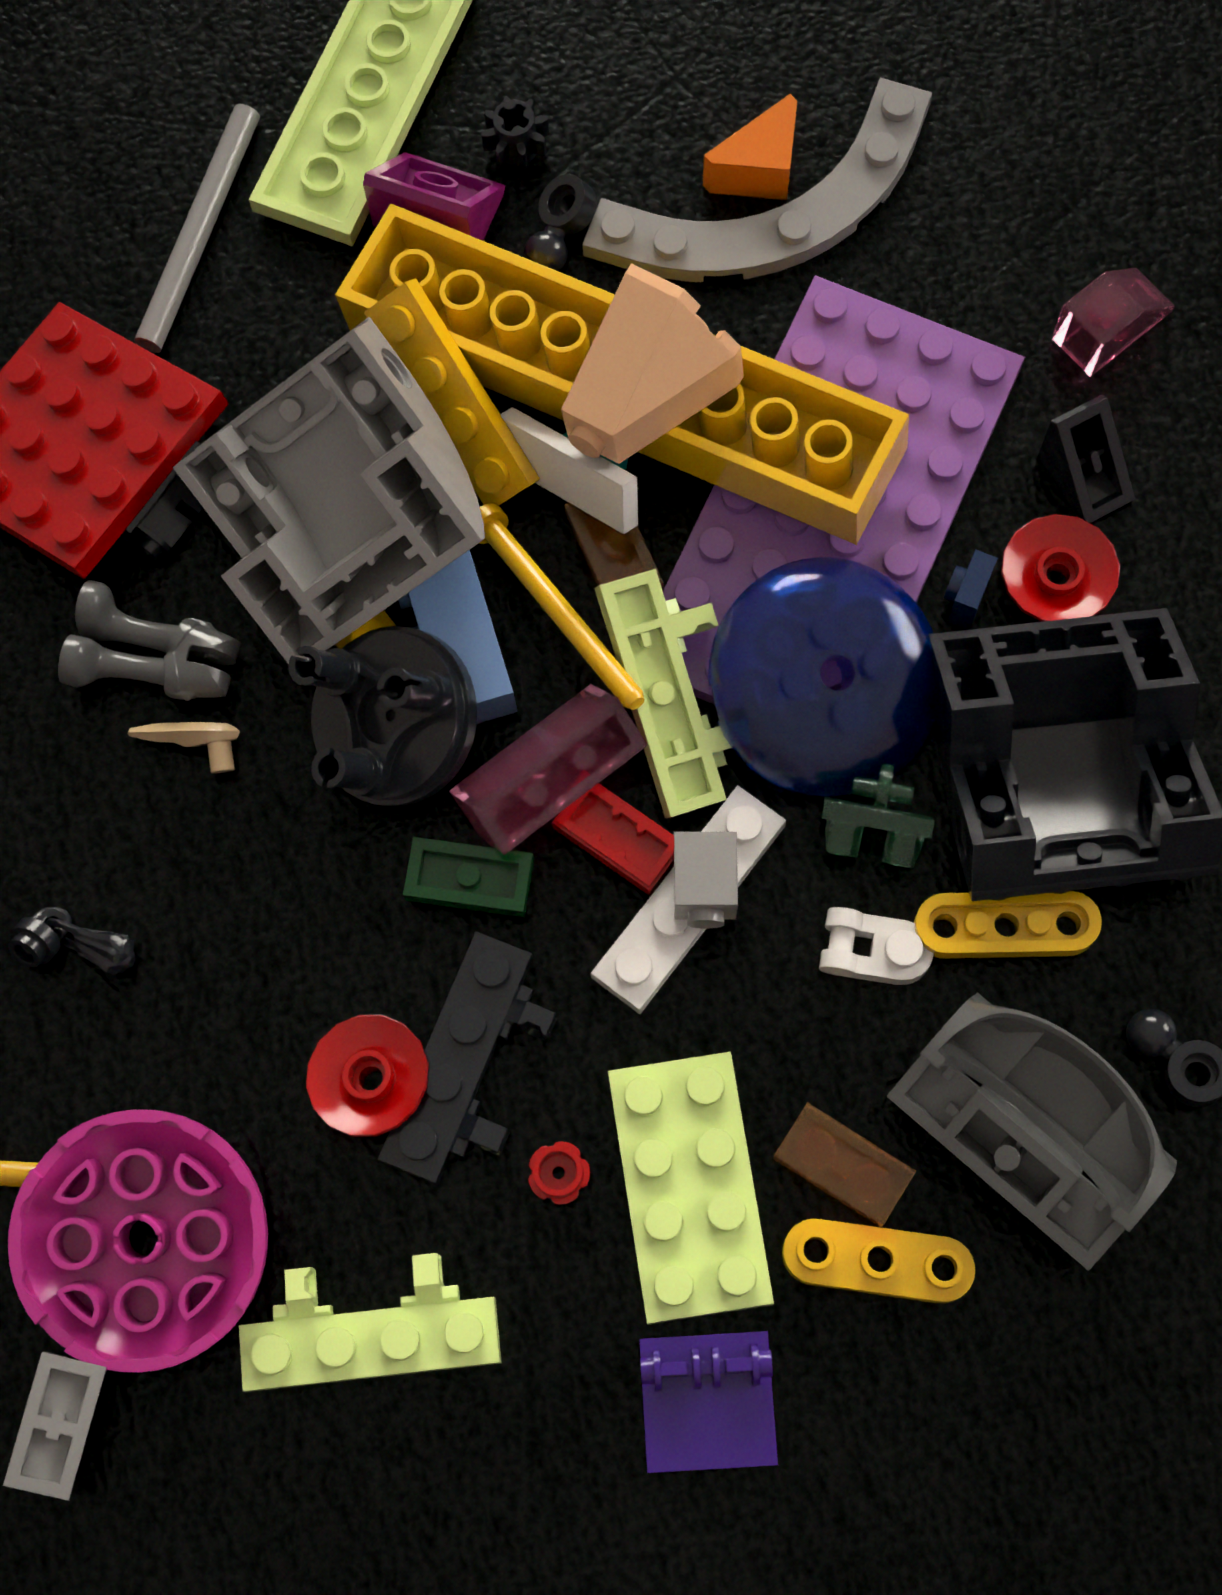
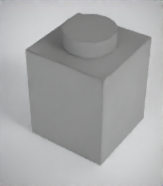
[674,832,738,929]

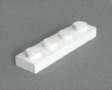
[591,785,786,1014]

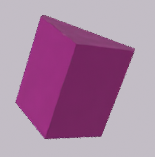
[363,152,506,241]

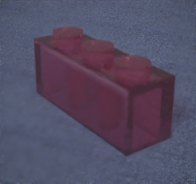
[449,684,647,855]

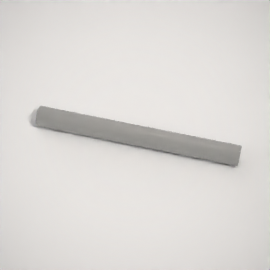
[134,104,260,353]

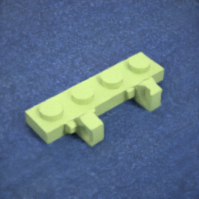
[594,569,754,818]
[239,1253,501,1392]

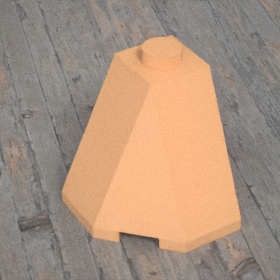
[561,263,744,464]

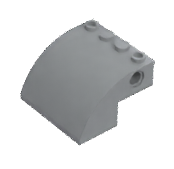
[173,317,485,664]

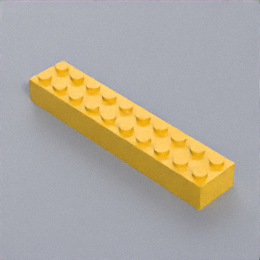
[335,204,909,545]

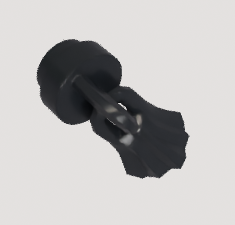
[8,907,135,975]

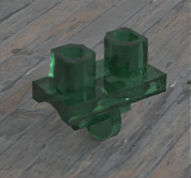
[822,764,935,869]

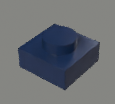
[944,549,998,630]

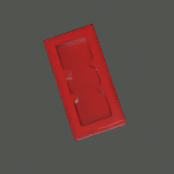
[552,776,674,896]

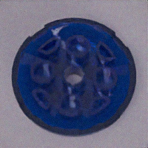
[708,557,936,797]

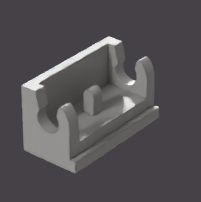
[3,1352,107,1501]

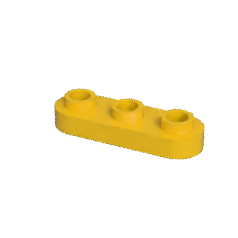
[914,891,1102,959]
[782,1219,975,1303]

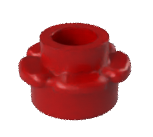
[529,1141,590,1205]

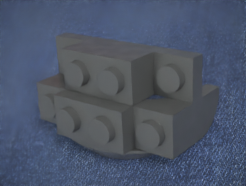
[887,993,1177,1271]

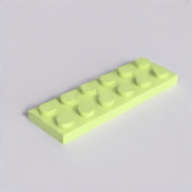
[249,0,473,247]

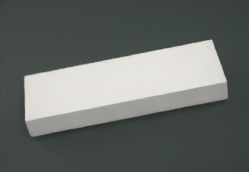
[500,407,638,534]

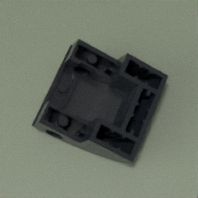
[929,608,1222,901]

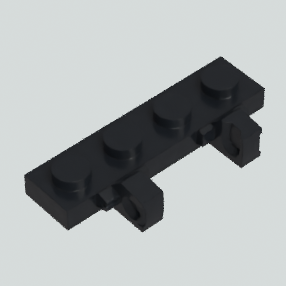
[378,932,557,1186]

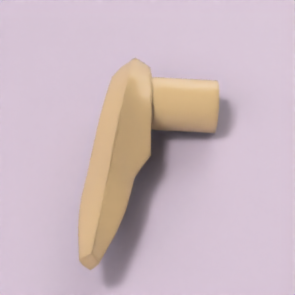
[128,722,240,773]

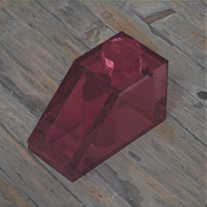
[1052,268,1175,377]

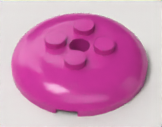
[8,1110,268,1372]

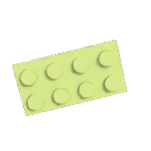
[608,1052,774,1325]

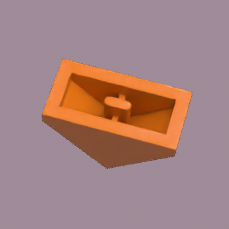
[703,94,797,200]

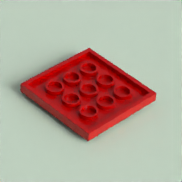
[0,302,229,579]

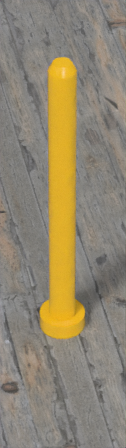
[480,503,644,710]

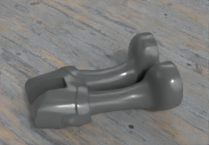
[58,580,241,701]

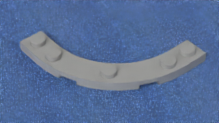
[582,77,932,282]

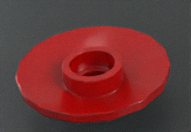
[1001,514,1120,622]
[306,1015,429,1137]

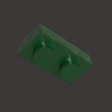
[403,837,534,918]

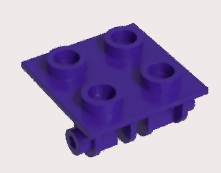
[640,1331,778,1473]

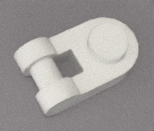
[819,907,934,985]

